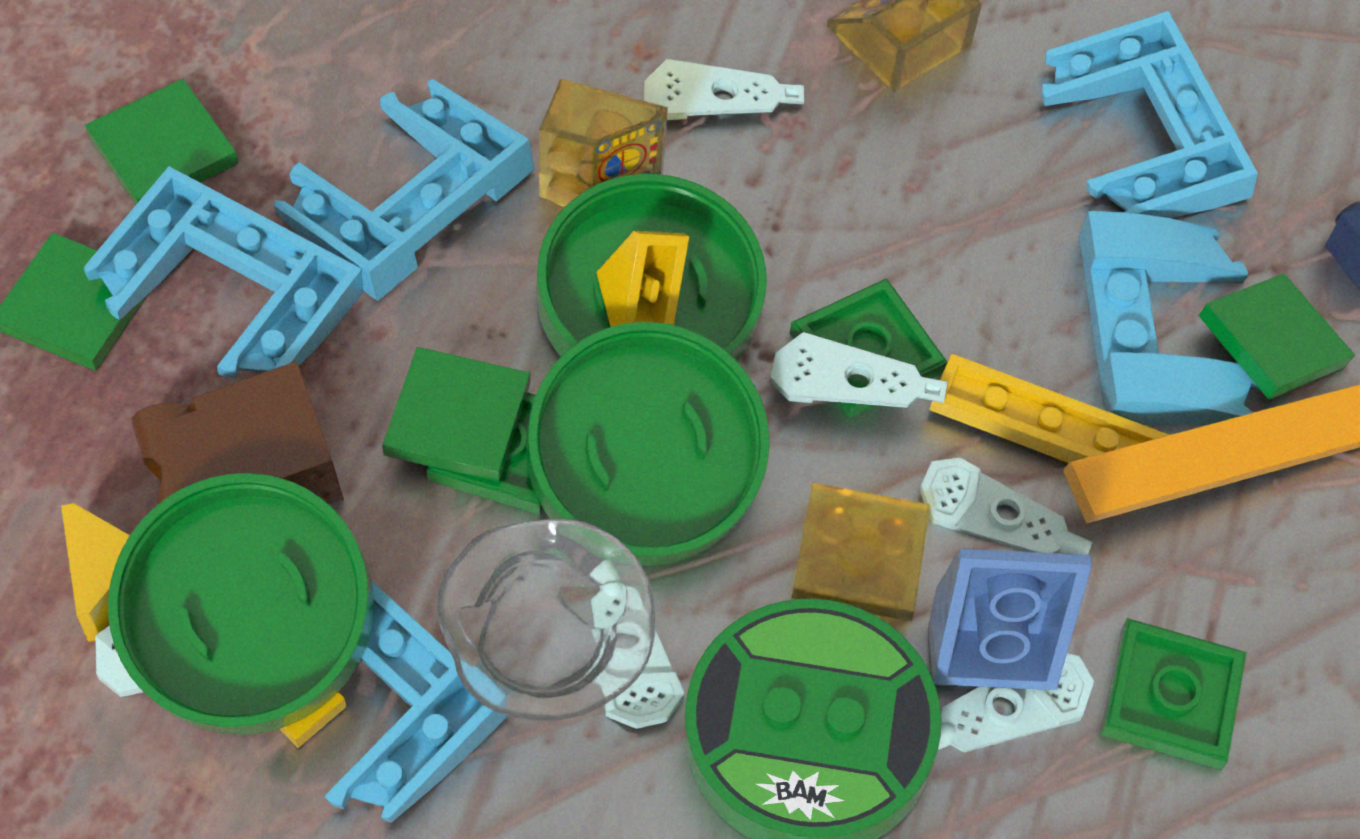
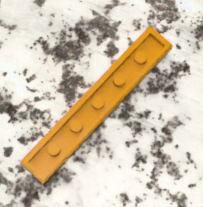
[1063,384,1360,524]

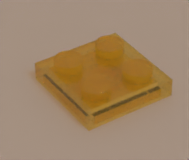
[791,482,930,621]

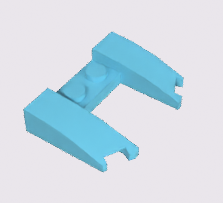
[1042,11,1258,218]
[274,79,535,302]
[83,166,363,378]
[1079,211,1261,425]
[324,582,510,823]

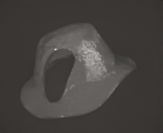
[437,519,655,721]

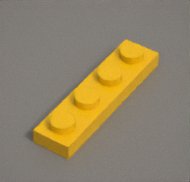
[929,353,1169,463]

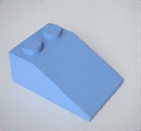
[928,548,1092,690]

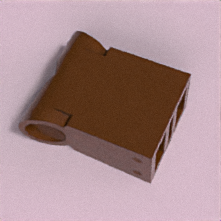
[132,361,344,504]

